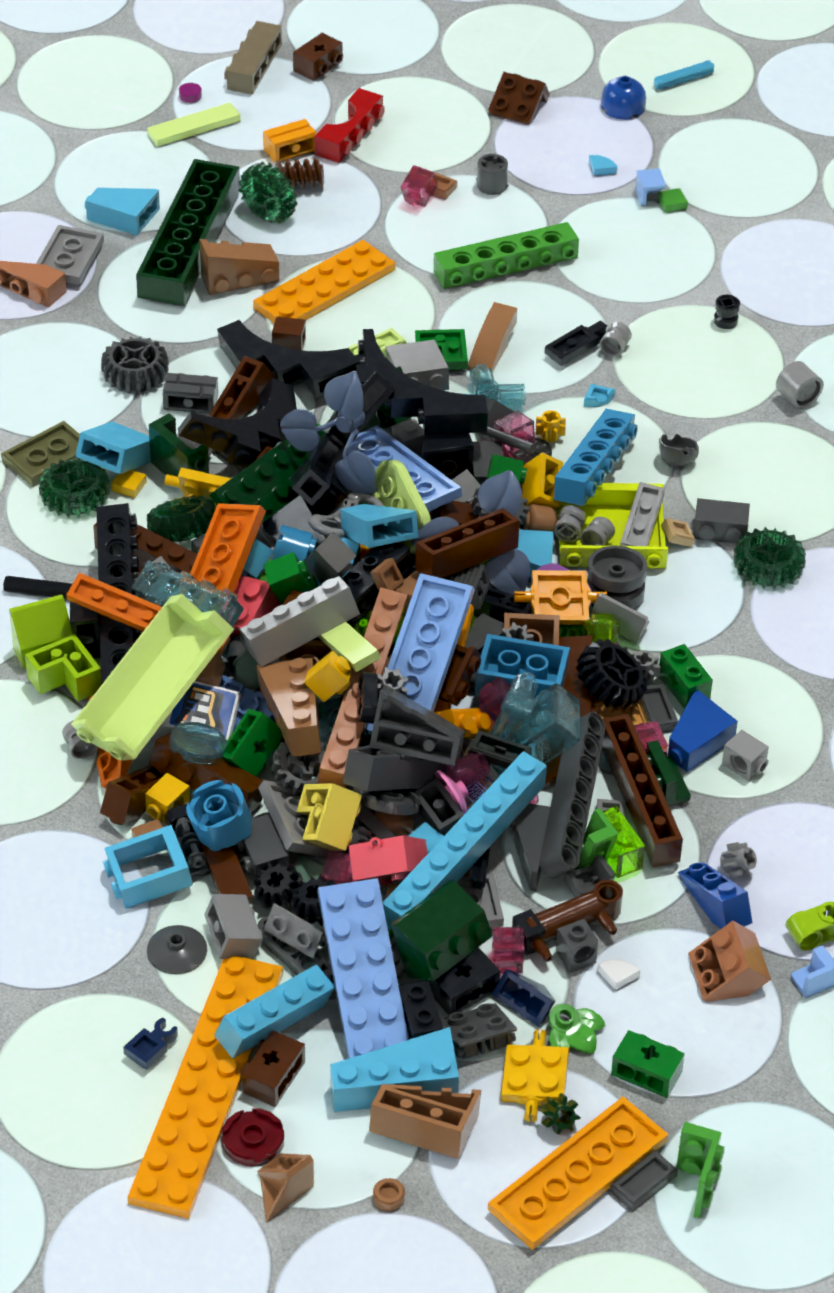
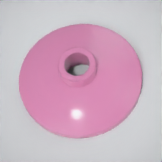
[435,770,469,814]

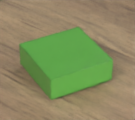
[657,188,688,212]

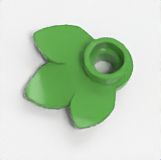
[548,1004,605,1054]

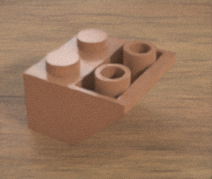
[688,921,771,1002]

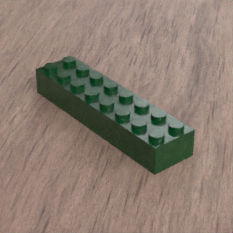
[136,159,240,306]

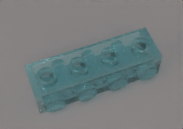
[131,560,244,627]

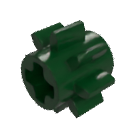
[539,1093,581,1135]

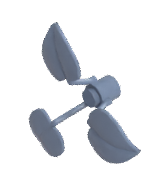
[280,371,378,494]
[412,470,530,594]

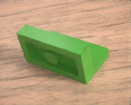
[575,808,618,870]

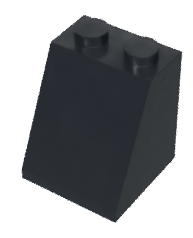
[421,433,474,480]

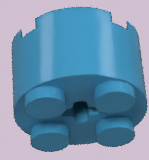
[271,525,318,561]
[186,780,252,851]

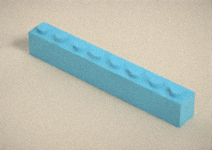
[383,751,547,930]

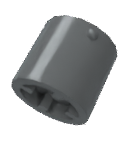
[475,153,509,195]

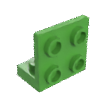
[676,1122,725,1218]

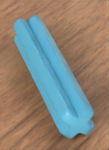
[653,60,715,90]

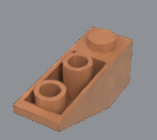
[0,261,67,308]

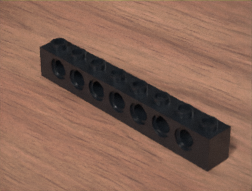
[96,503,141,684]

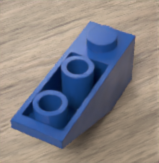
[679,862,753,929]

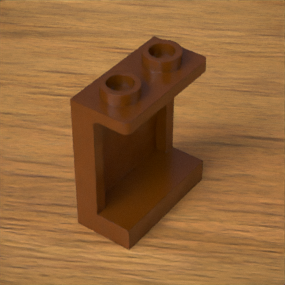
[438,644,481,706]

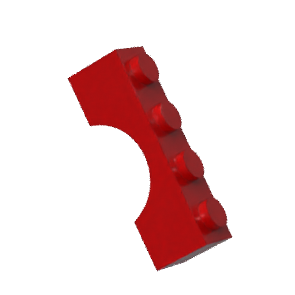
[315,88,385,163]

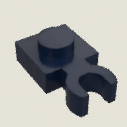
[123,1018,178,1070]

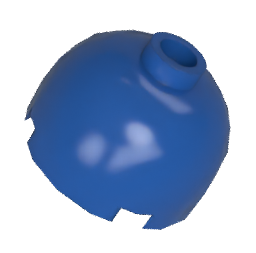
[601,76,646,120]

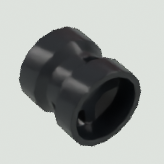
[714,294,740,329]

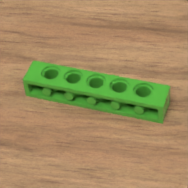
[433,222,579,289]

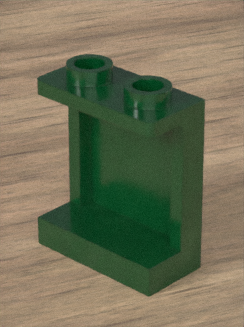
[148,413,209,477]

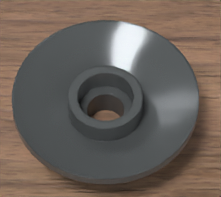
[147,925,207,974]

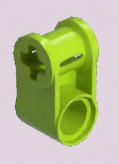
[785,901,834,951]

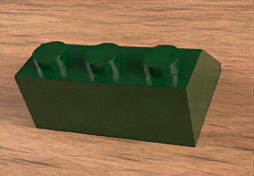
[391,880,493,981]

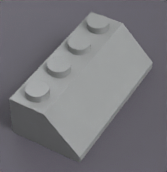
[240,576,360,667]

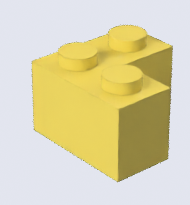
[296,783,362,851]

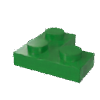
[415,329,468,370]

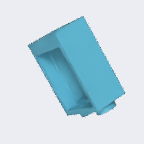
[103,825,193,909]

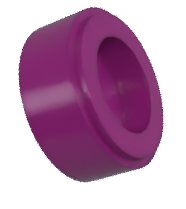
[179,82,202,103]

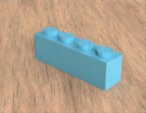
[214,964,335,1059]

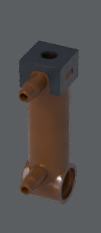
[511,880,623,962]

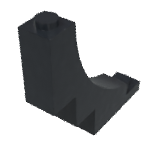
[217,320,363,399]

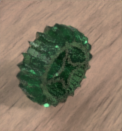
[238,161,298,224]
[39,457,110,518]
[146,495,216,543]
[733,527,806,590]

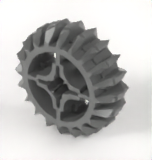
[101,336,169,393]

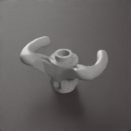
[308,492,384,539]

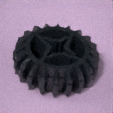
[576,639,648,711]

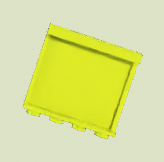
[557,483,668,569]

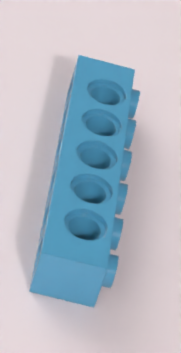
[554,409,638,506]

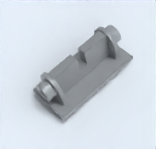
[264,903,327,958]

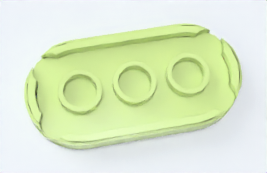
[373,460,431,554]

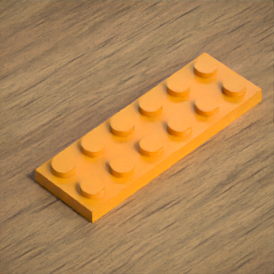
[253,240,395,323]
[488,1096,668,1250]

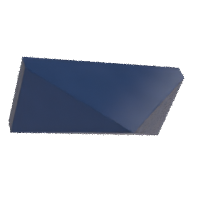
[492,969,555,1027]

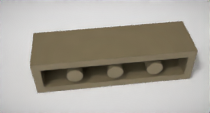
[224,21,282,94]

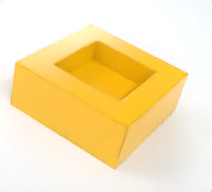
[111,470,147,498]

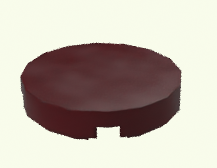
[222,1108,284,1166]

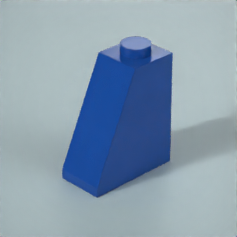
[667,690,738,772]

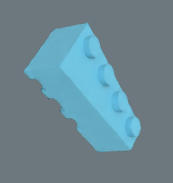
[330,1027,459,1112]

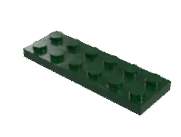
[209,425,343,523]

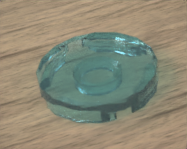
[169,722,227,764]

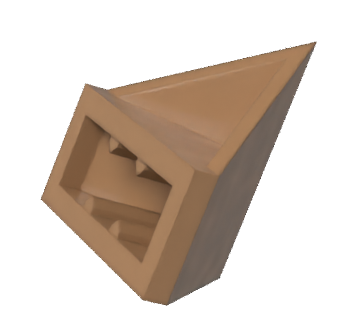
[257,1153,314,1223]

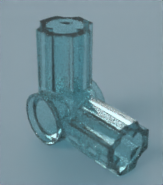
[470,364,526,407]
[489,671,538,741]

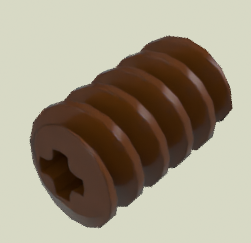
[275,158,324,190]

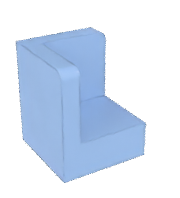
[635,168,666,206]
[790,945,834,998]

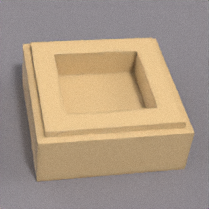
[661,518,696,547]

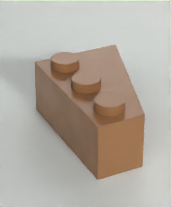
[200,239,280,295]
[369,1084,482,1159]

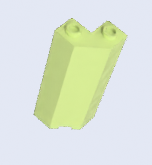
[71,594,234,761]

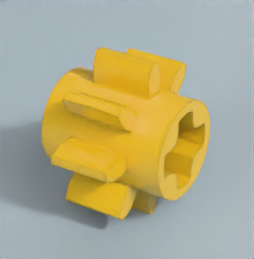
[535,410,566,442]

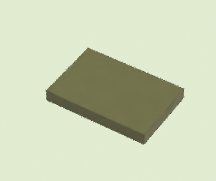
[1,421,83,487]

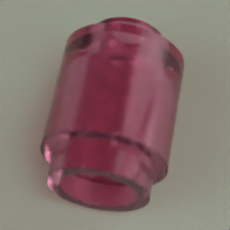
[445,753,490,788]

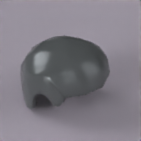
[659,434,699,466]

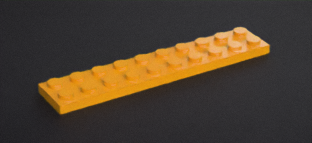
[127,956,284,1219]

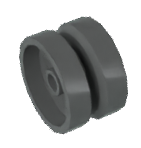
[587,545,647,609]

